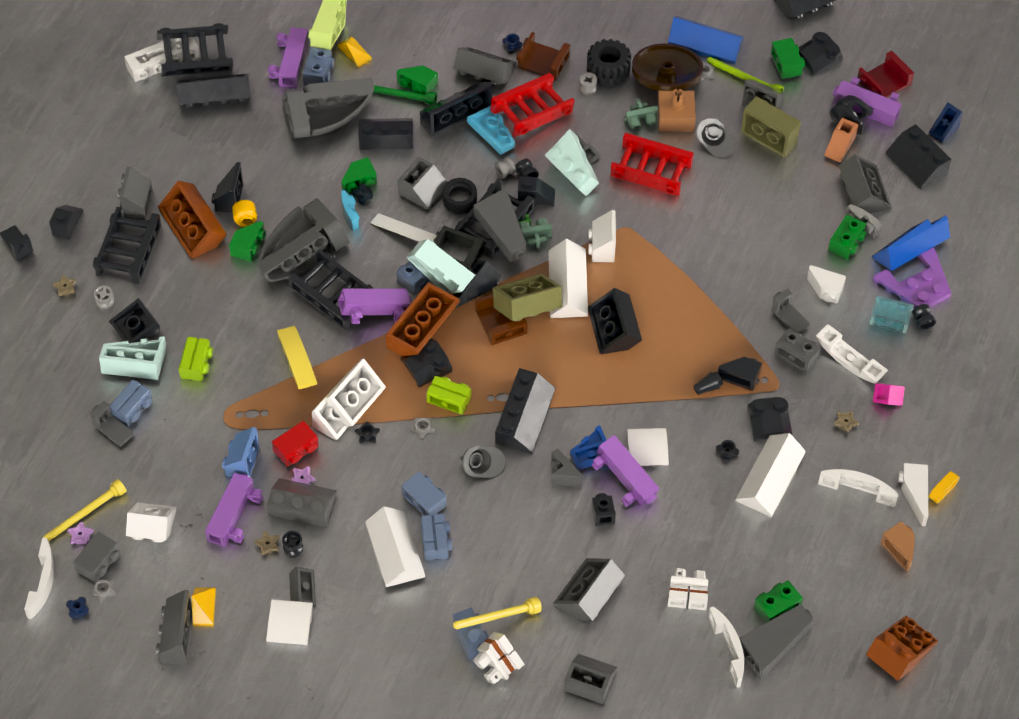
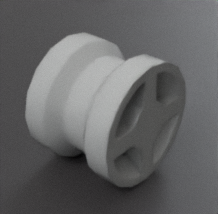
[579,72,597,95]
[494,157,516,179]
[94,285,115,309]

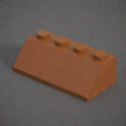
[158,181,227,258]
[386,282,460,356]

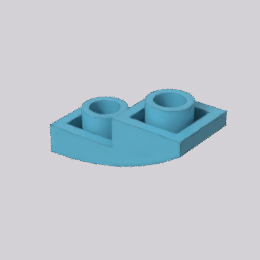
[341,190,360,231]

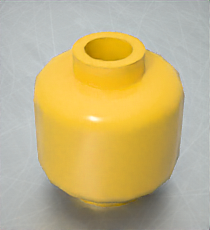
[232,200,257,227]

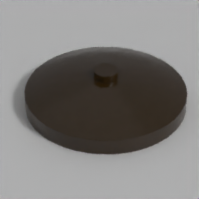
[632,43,703,91]

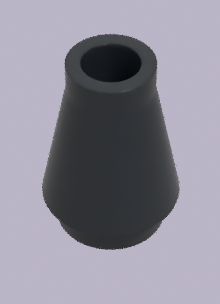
[693,371,723,395]

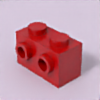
[272,420,319,467]

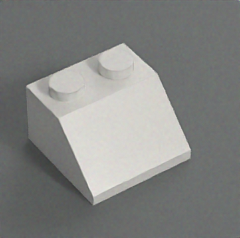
[588,210,616,262]
[126,502,176,542]

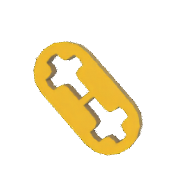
[929,471,960,503]

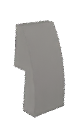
[846,204,882,238]

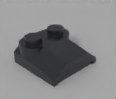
[799,32,843,75]
[109,298,160,343]
[400,339,452,388]
[747,397,792,441]

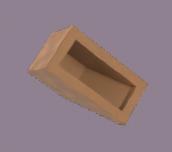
[881,521,915,571]

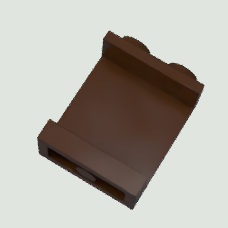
[516,32,571,81]
[475,294,527,345]

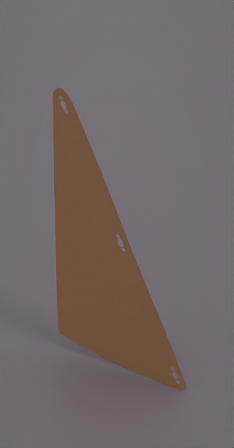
[223,227,780,430]

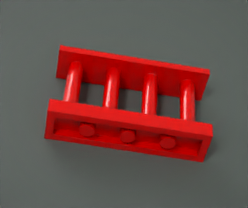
[490,73,575,138]
[610,133,694,196]

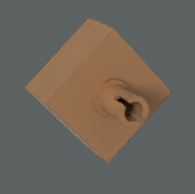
[657,89,696,132]

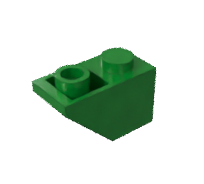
[396,65,438,94]
[341,157,377,194]
[229,221,266,261]

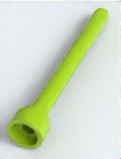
[707,57,784,92]

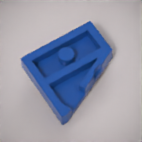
[570,425,606,470]

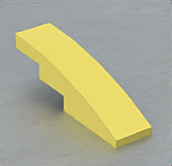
[277,326,317,389]

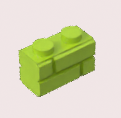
[178,337,213,381]
[426,376,472,415]

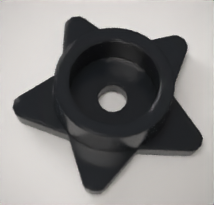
[355,422,380,444]

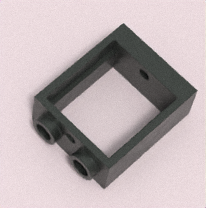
[434,225,484,271]

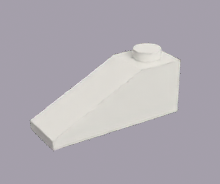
[898,463,928,526]

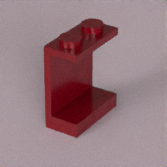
[857,51,914,98]

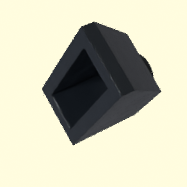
[518,176,555,206]
[49,205,83,239]
[718,357,762,391]

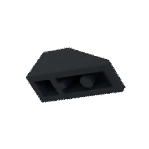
[453,260,502,308]

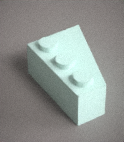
[545,129,599,196]
[407,239,475,294]
[99,336,167,380]

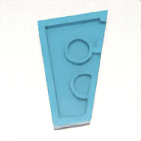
[467,106,515,155]

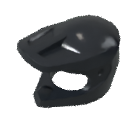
[829,95,874,135]

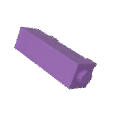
[268,27,309,89]
[833,77,902,127]
[338,289,412,324]
[592,435,660,507]
[205,473,264,547]

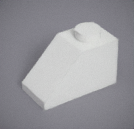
[807,265,846,304]

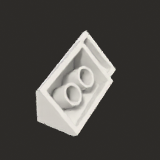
[548,239,588,318]
[312,358,386,440]
[735,433,806,517]
[365,506,425,587]

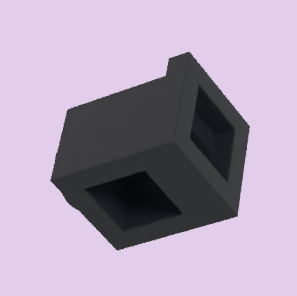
[592,493,616,526]

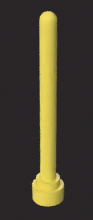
[43,479,127,542]
[453,597,542,629]

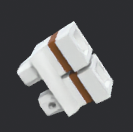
[668,568,708,610]
[473,632,525,684]

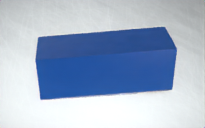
[668,16,744,64]
[872,215,950,271]

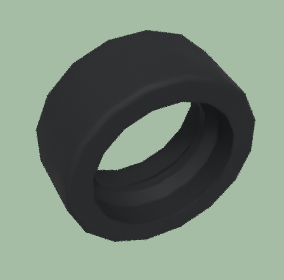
[442,178,477,213]

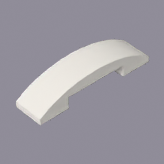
[815,324,888,384]
[818,469,899,507]
[24,538,55,619]
[708,607,744,688]

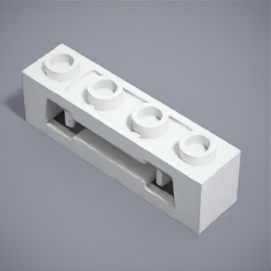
[124,37,200,82]

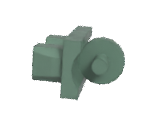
[624,99,658,130]
[519,218,552,249]

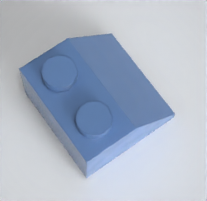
[222,427,260,478]

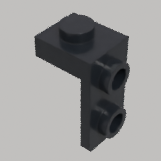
[0,225,34,260]

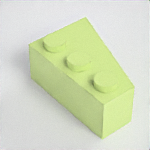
[308,0,346,50]

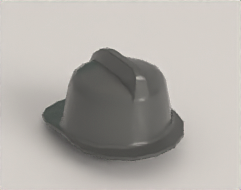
[696,118,735,158]
[460,445,505,478]

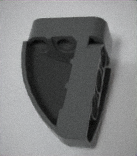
[282,78,374,138]
[258,198,350,282]

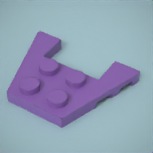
[873,247,951,309]

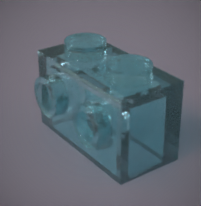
[869,296,914,333]

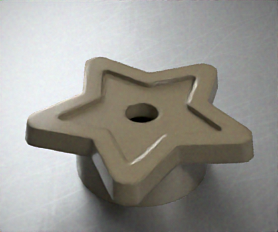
[53,275,77,296]
[834,411,859,433]
[254,531,280,555]

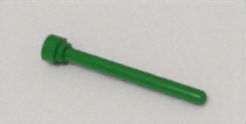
[374,85,438,106]

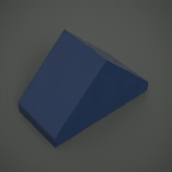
[928,102,963,142]

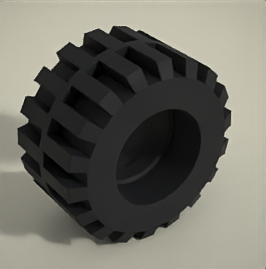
[587,39,631,86]

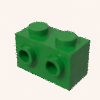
[771,38,805,79]
[828,214,867,260]
[754,580,803,623]

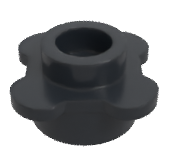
[353,183,373,205]
[716,440,739,461]

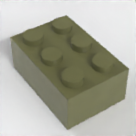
[741,96,801,158]
[493,274,562,321]

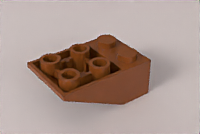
[866,615,938,681]

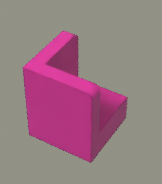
[873,383,905,406]

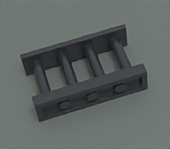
[157,23,233,77]
[455,178,535,260]
[93,207,161,284]
[289,249,374,331]

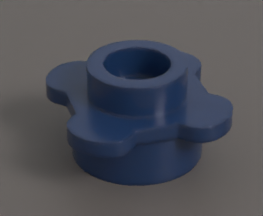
[502,33,523,51]
[66,597,89,618]

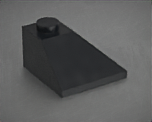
[211,162,244,213]

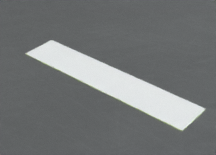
[370,213,437,242]

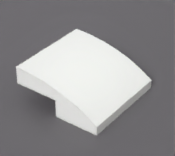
[627,428,669,467]
[266,599,313,645]

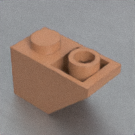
[824,118,858,163]

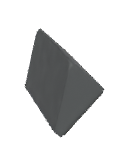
[289,567,316,607]

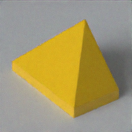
[337,36,372,68]
[192,587,216,626]

